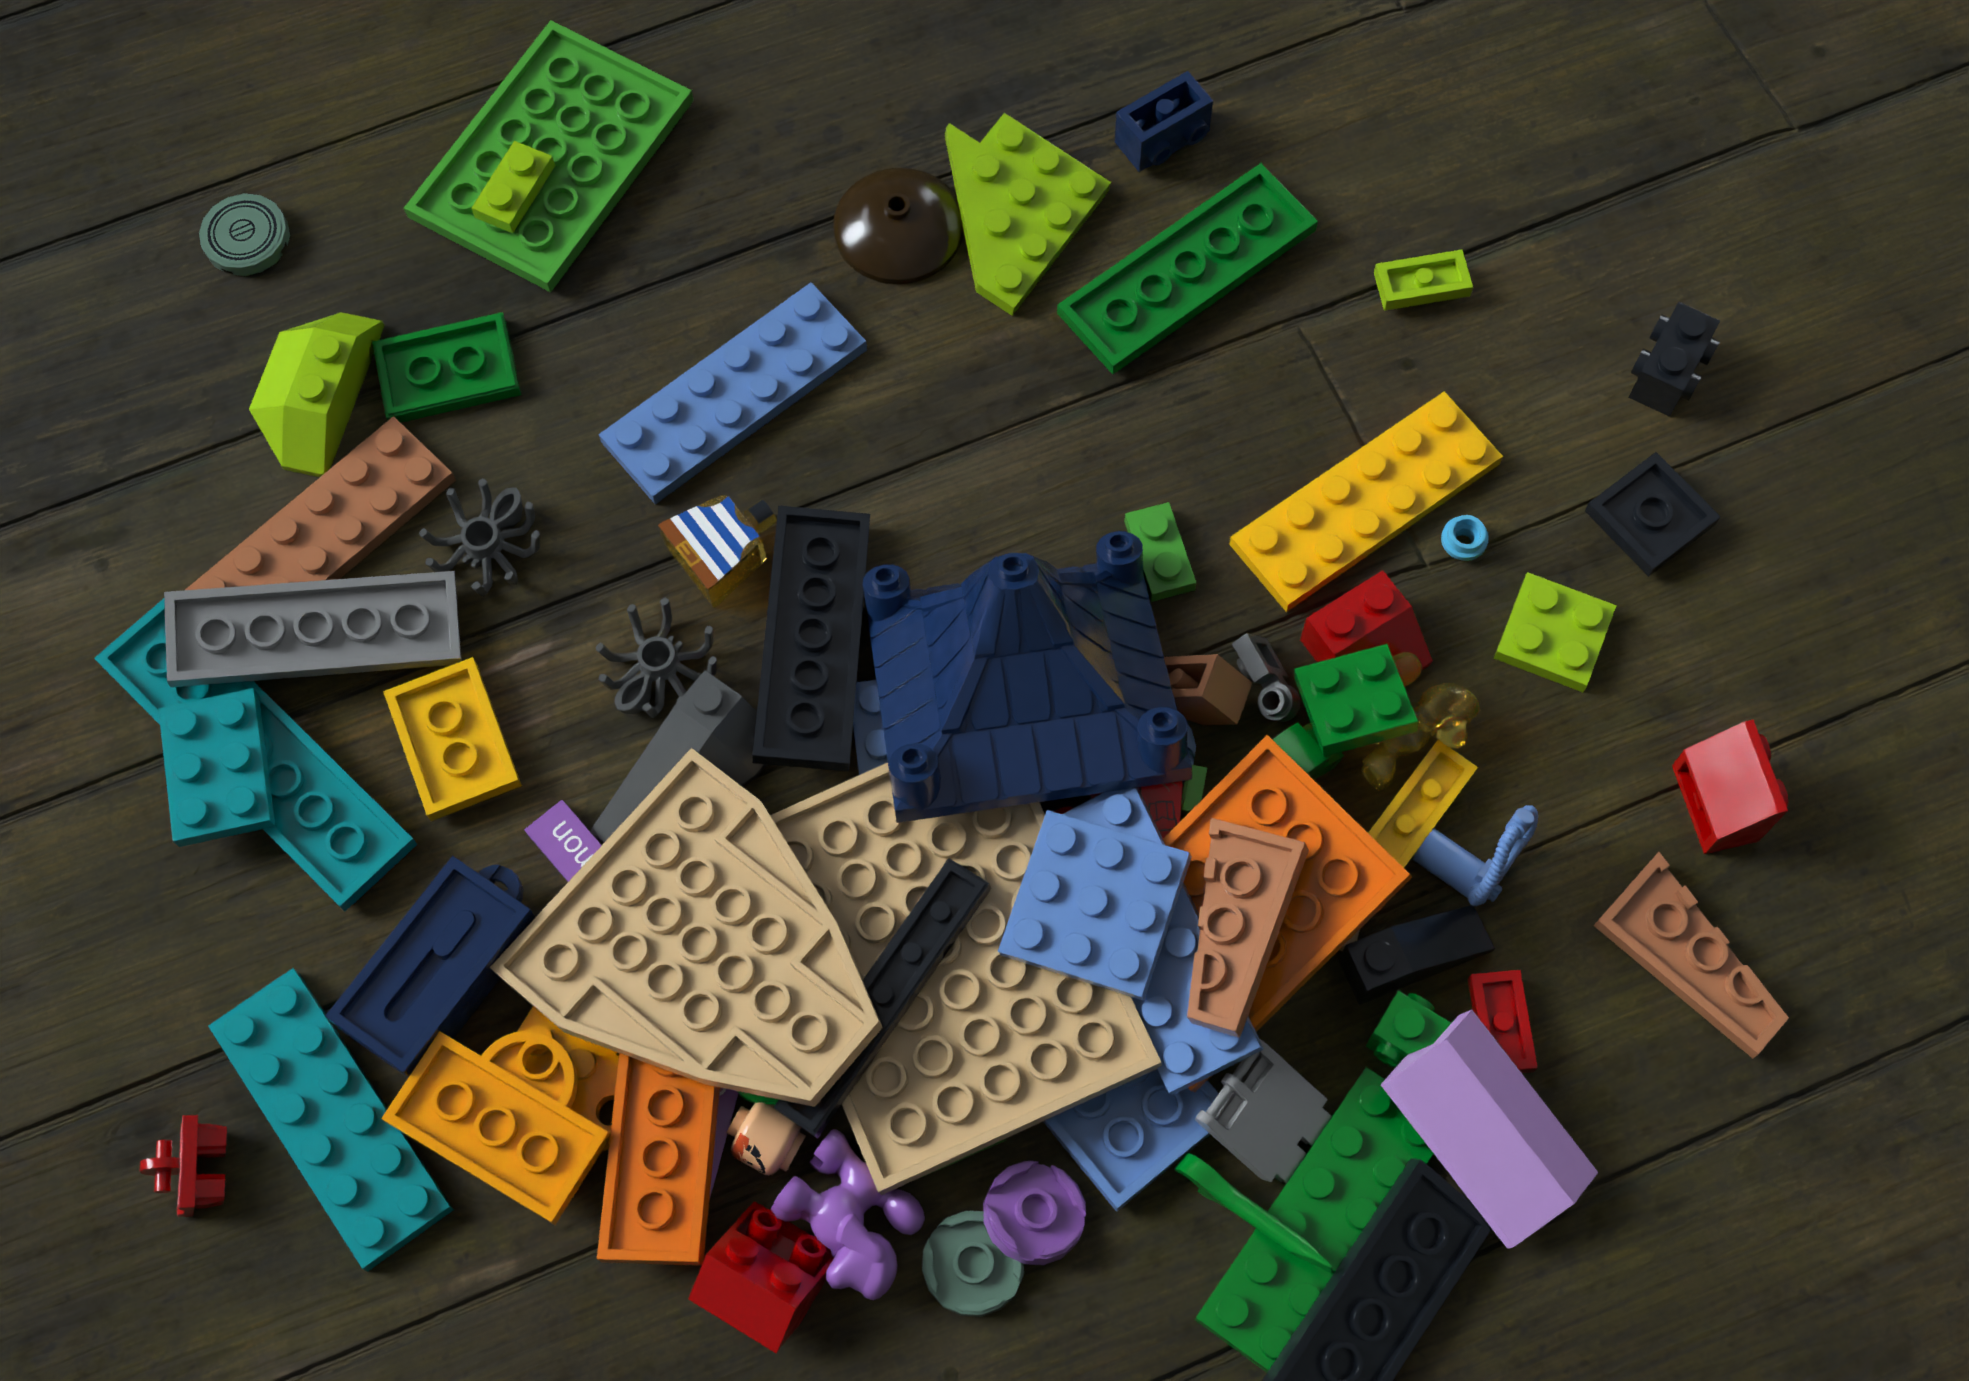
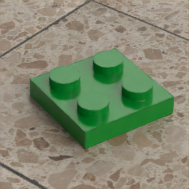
[1294,644,1418,757]

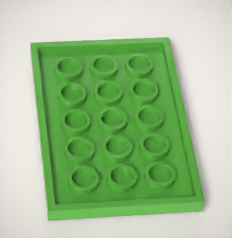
[404,20,694,292]

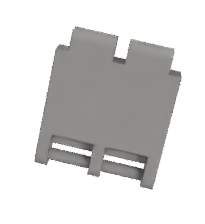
[1195,1039,1332,1184]

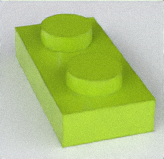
[471,141,555,233]
[1374,249,1473,311]

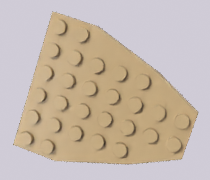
[490,748,883,1107]

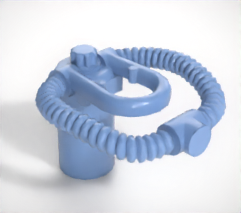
[1412,805,1538,906]

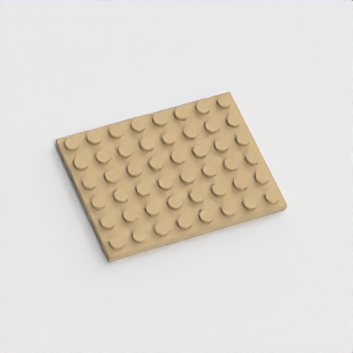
[770,762,1162,1195]

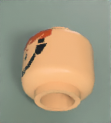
[726,1102,806,1175]

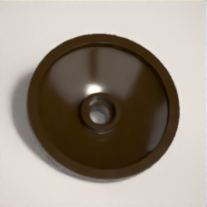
[834,168,964,284]

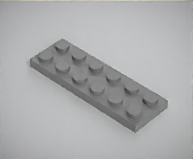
[164,571,462,687]

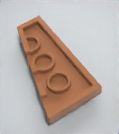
[1594,852,1789,1058]

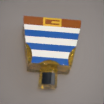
[658,495,777,608]

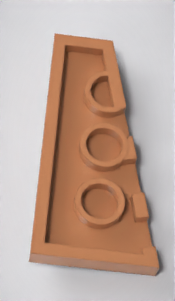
[1187,818,1309,1038]

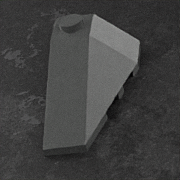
[590,670,767,843]

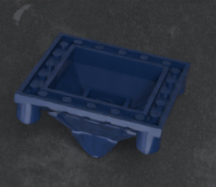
[863,531,1192,823]

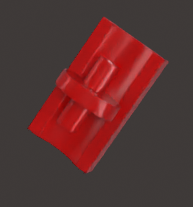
[140,1115,227,1217]

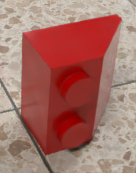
[1300,570,1433,682]

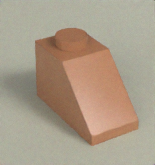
[1164,654,1252,725]

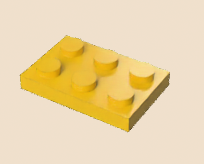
[383,657,522,821]

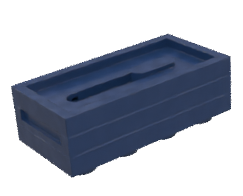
[325,856,536,1078]

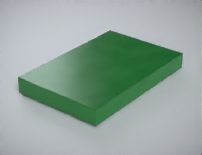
[372,312,522,423]

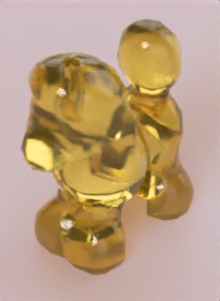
[1360,652,1480,791]

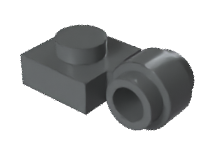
[1232,633,1300,722]

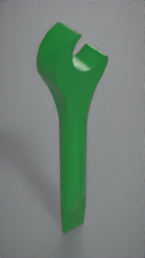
[1174,1153,1334,1274]

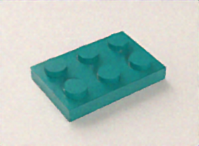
[158,688,275,847]

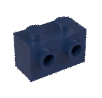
[1115,71,1213,172]

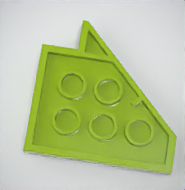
[945,113,1111,316]

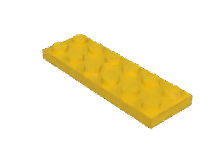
[1229,391,1503,612]

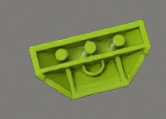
[249,312,385,477]

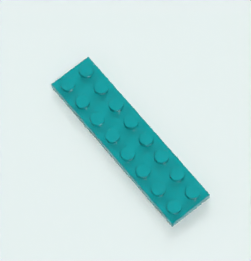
[94,598,417,912]

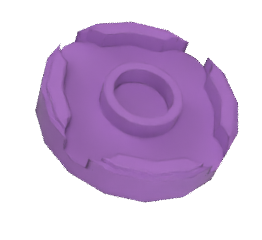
[983,1161,1086,1265]

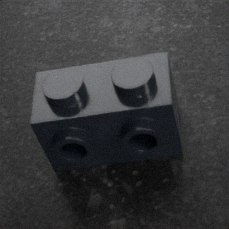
[1628,302,1720,417]

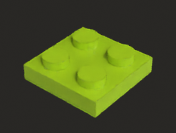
[1493,572,1617,692]

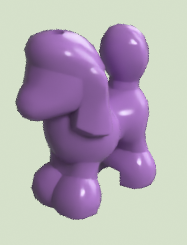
[771,1129,925,1301]

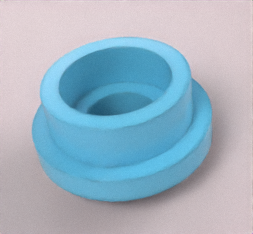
[1441,515,1489,561]

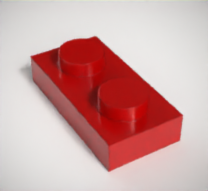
[1467,970,1538,1073]

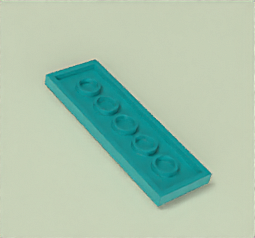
[208,968,454,1272]

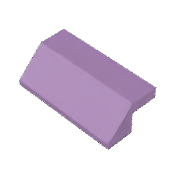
[1381,1010,1598,1249]

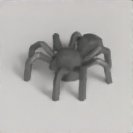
[419,479,540,597]
[596,597,717,718]

